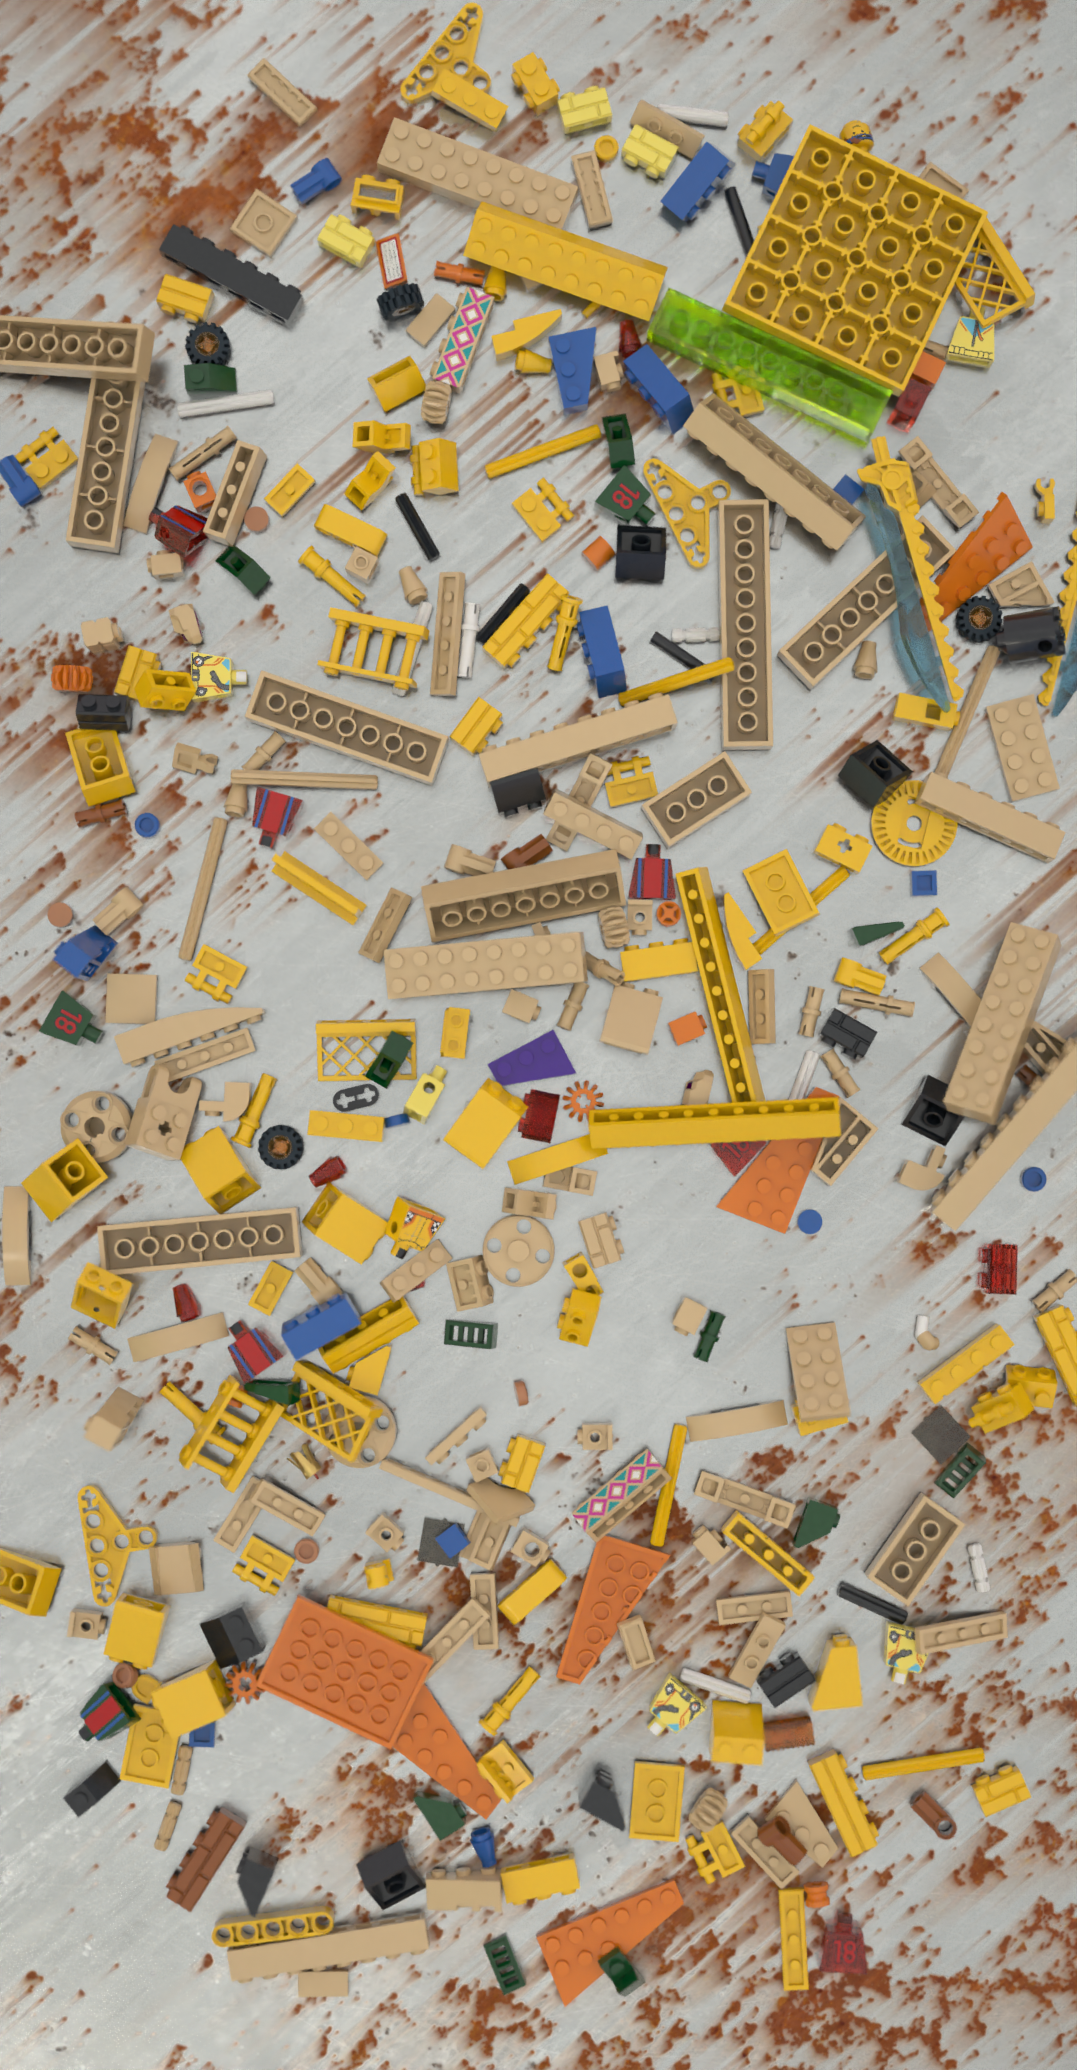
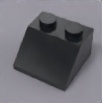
[615,525,666,581]
[838,740,913,808]
[490,768,546,818]
[901,1075,965,1146]
[199,1602,266,1669]
[578,1770,626,1832]
[356,1841,426,1910]
[235,1847,279,1917]

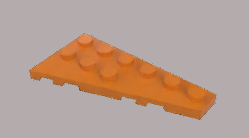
[905,492,1033,639]
[556,1535,671,1685]
[536,1878,684,2007]

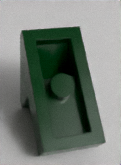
[598,1946,646,1997]

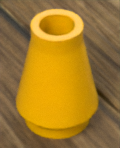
[483,266,507,301]
[515,349,552,374]

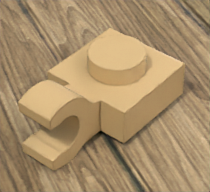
[172,742,218,774]

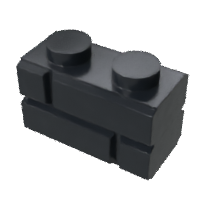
[76,694,132,731]
[818,1008,877,1060]
[757,1652,816,1708]

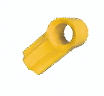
[833,957,887,996]

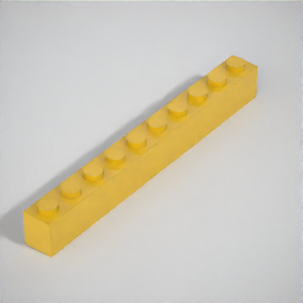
[675,867,765,1103]
[589,1097,841,1149]

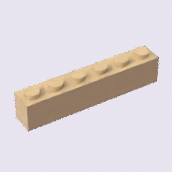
[915,771,1066,863]

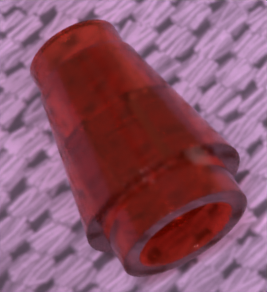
[619,320,643,359]
[309,1156,347,1188]
[172,1284,200,1322]

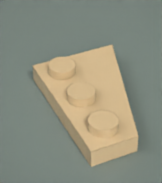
[765,1780,838,1868]

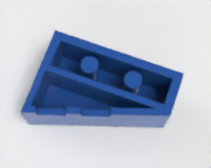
[660,142,736,221]
[548,326,597,415]
[623,344,694,435]
[576,605,627,699]
[53,925,118,982]
[281,1293,361,1361]

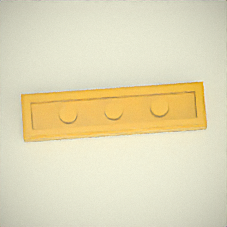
[778,1887,809,1991]

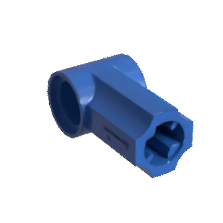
[290,158,342,204]
[0,454,42,507]

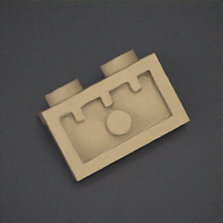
[446,1255,494,1312]

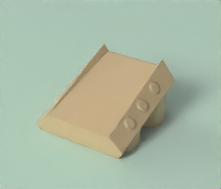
[149,1541,204,1595]

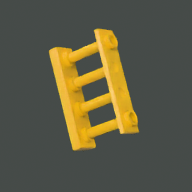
[317,607,430,691]
[179,1375,285,1493]

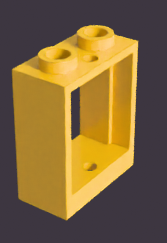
[71,1262,133,1329]

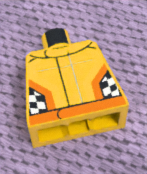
[385,1196,445,1259]

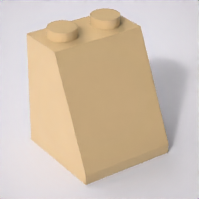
[599,982,663,1055]

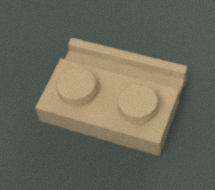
[458,1511,511,1571]

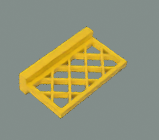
[955,217,1035,329]
[271,851,367,926]
[316,1019,417,1081]
[281,1361,384,1462]

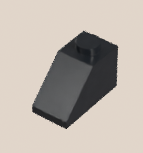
[63,1761,122,1818]

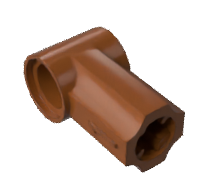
[501,834,553,870]
[910,1791,957,1840]
[757,1815,808,1866]

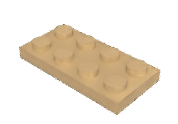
[985,694,1060,802]
[786,1322,851,1422]

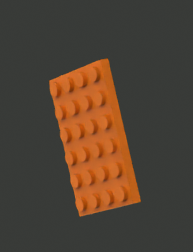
[255,1594,434,1750]

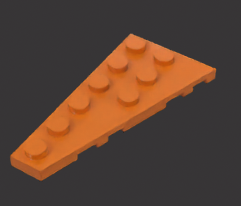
[716,1087,839,1234]
[392,1683,501,1819]

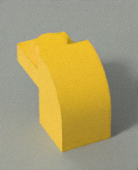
[352,420,411,454]
[344,451,396,510]

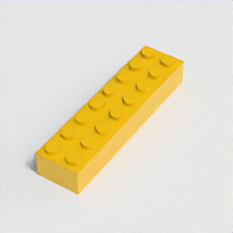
[463,201,668,321]

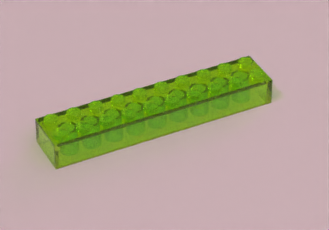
[646,288,893,443]

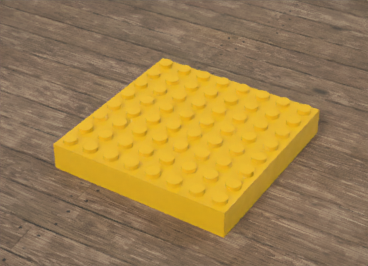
[721,124,988,397]

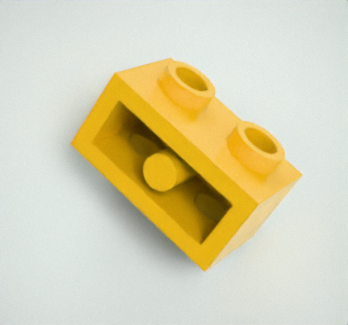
[511,52,560,116]
[134,669,196,711]
[557,1289,602,1347]

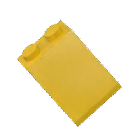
[443,1078,528,1169]
[180,1126,261,1214]
[21,1138,108,1222]
[301,1182,388,1265]
[104,1593,171,1670]
[808,1634,863,1711]
[151,1659,236,1739]
[708,1699,764,1766]

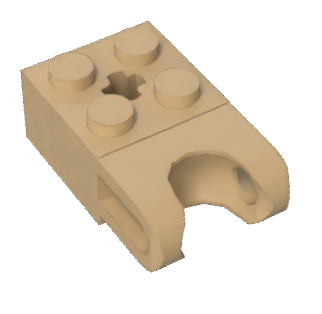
[124,1064,202,1161]

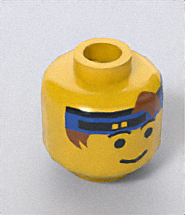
[839,120,874,153]

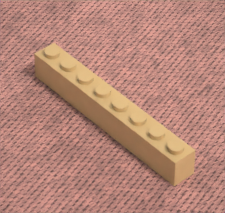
[227,1913,430,1983]

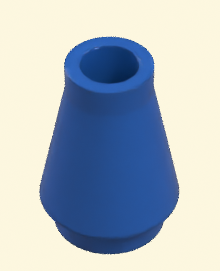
[470,1827,497,1867]

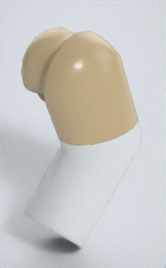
[915,1315,939,1351]

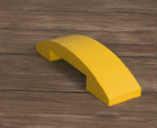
[507,1134,608,1185]

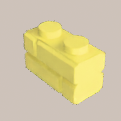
[557,86,612,134]
[621,124,679,179]
[317,214,375,268]

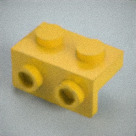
[1005,1365,1057,1408]
[476,1739,534,1803]

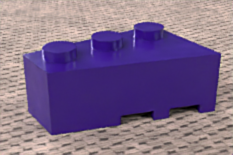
[488,1030,577,1086]

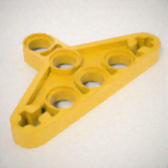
[400,3,491,104]
[643,458,731,570]
[78,1485,158,1607]

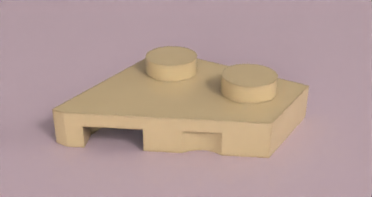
[987,561,1054,608]

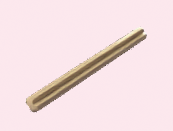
[935,645,1001,776]
[231,769,378,790]
[178,817,227,961]

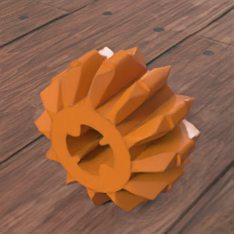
[51,665,93,692]
[562,1080,604,1122]
[224,1661,265,1704]

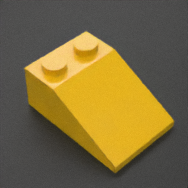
[65,728,136,807]
[0,1548,61,1617]

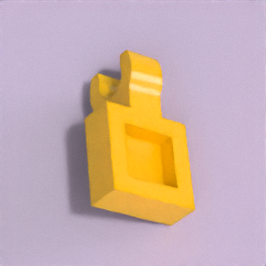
[1035,478,1055,524]

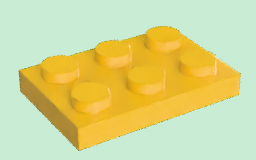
[742,849,820,937]
[119,1703,179,1789]
[629,1761,685,1842]

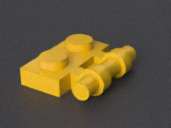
[712,363,765,417]
[15,426,78,490]
[512,478,575,543]
[605,756,658,808]
[185,944,248,1004]
[232,1535,296,1596]
[685,1820,745,1884]

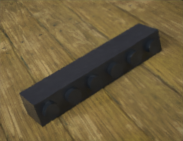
[159,224,304,327]

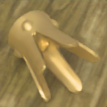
[286,1443,322,1479]

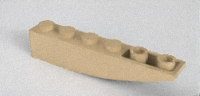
[114,1007,266,1067]

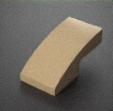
[542,1167,597,1196]

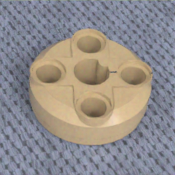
[60,1091,133,1163]
[483,1215,554,1287]
[324,1395,397,1468]

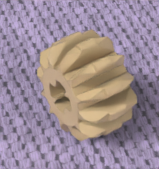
[421,381,452,424]
[598,906,630,948]
[689,1788,728,1833]

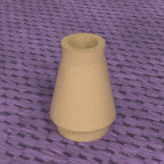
[398,566,428,605]
[853,641,878,679]
[223,784,248,817]

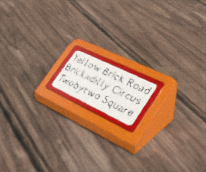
[375,233,408,290]

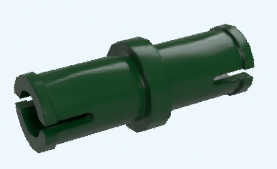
[693,1310,726,1362]

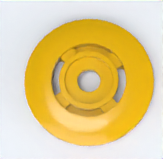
[871,780,957,866]

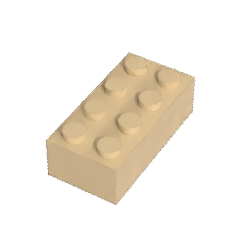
[641,751,752,849]
[864,1492,966,1606]

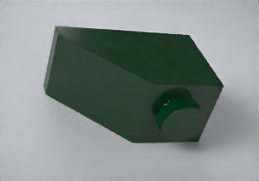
[184,363,238,397]
[602,413,635,468]
[215,545,271,595]
[365,1031,413,1088]
[792,1497,840,1548]
[413,1791,467,1841]

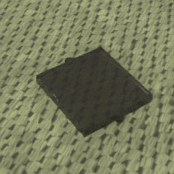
[911,1405,970,1464]
[417,1517,465,1568]

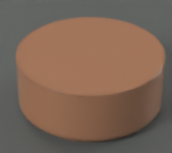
[244,506,269,533]
[48,902,73,928]
[513,1380,529,1406]
[294,1538,319,1564]
[112,1663,138,1688]

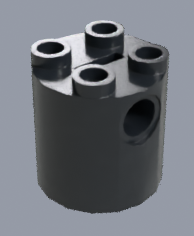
[996,606,1066,664]

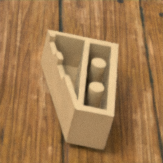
[1023,1021,1067,1075]
[810,1097,879,1186]
[83,1386,144,1452]
[426,1866,503,1912]

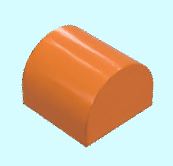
[581,536,616,572]

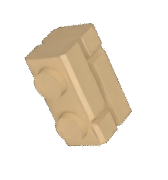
[81,617,124,654]
[578,1212,624,1269]

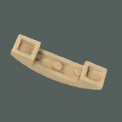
[123,434,179,534]
[898,436,979,529]
[546,753,612,851]
[919,952,981,1029]
[2,1186,31,1285]
[127,1312,230,1362]
[686,1400,788,1442]
[694,1471,796,1529]

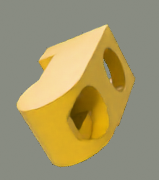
[562,1251,604,1295]
[364,1558,395,1589]

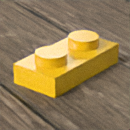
[264,463,316,517]
[248,1261,294,1316]

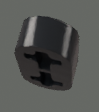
[333,1084,379,1112]

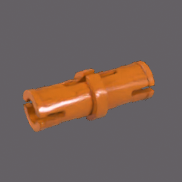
[434,261,485,286]

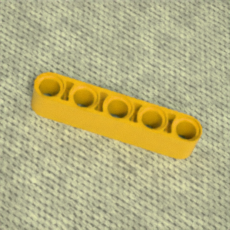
[212,1906,335,1947]

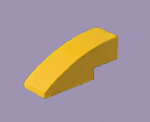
[491,309,562,361]
[723,892,762,971]

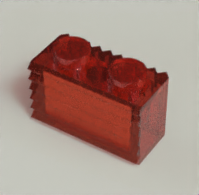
[517,1089,560,1143]
[979,1243,1018,1295]

